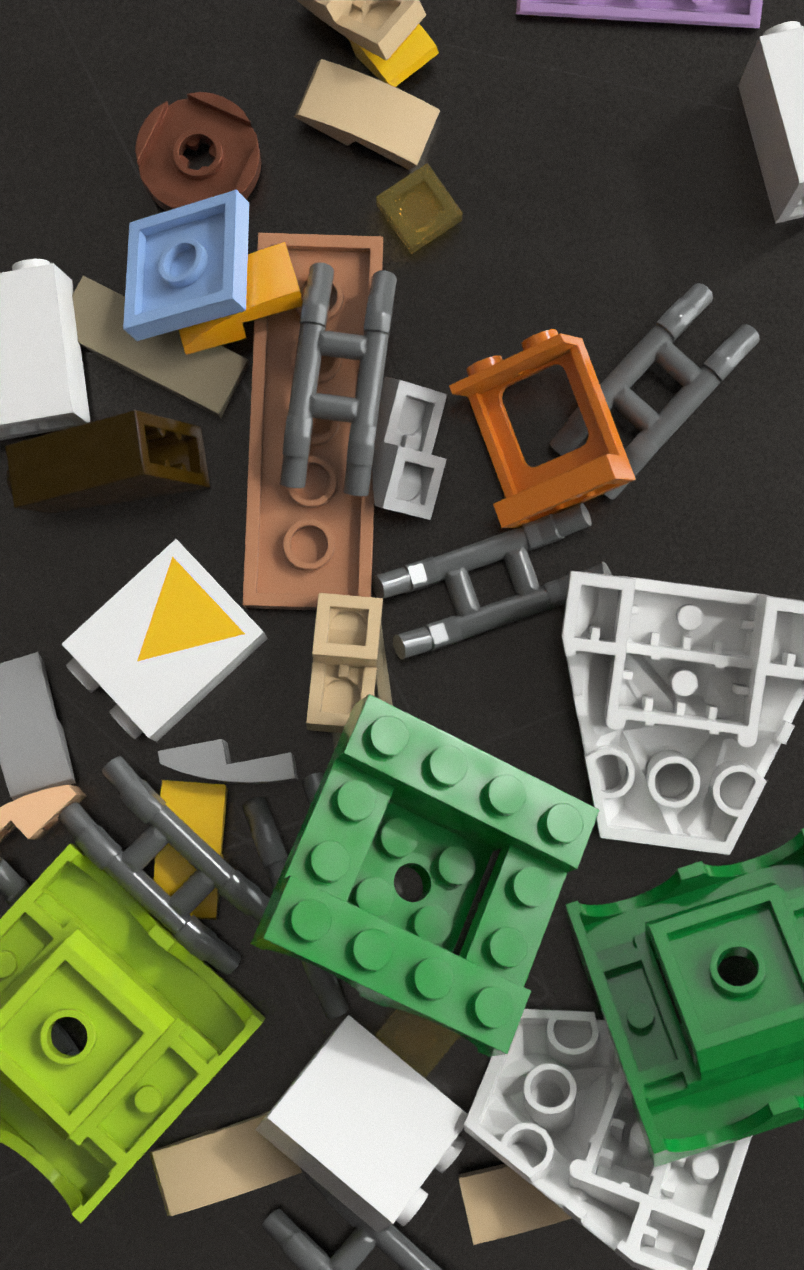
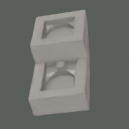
[372,377,447,520]
[0,652,76,801]
[158,739,299,785]

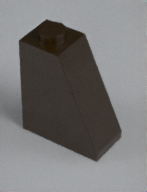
[5,410,210,514]

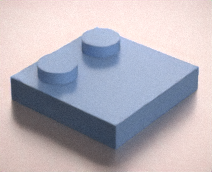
[123,189,249,341]

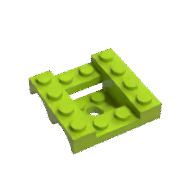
[0,844,265,1223]

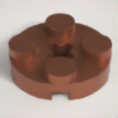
[135,92,261,211]

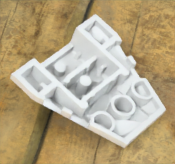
[561,571,804,855]
[464,1009,752,1270]

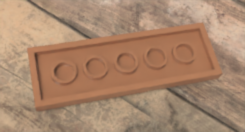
[243,233,383,610]

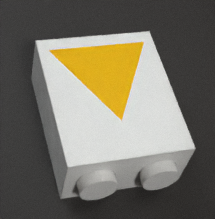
[62,539,268,742]

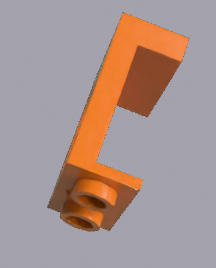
[449,329,636,528]

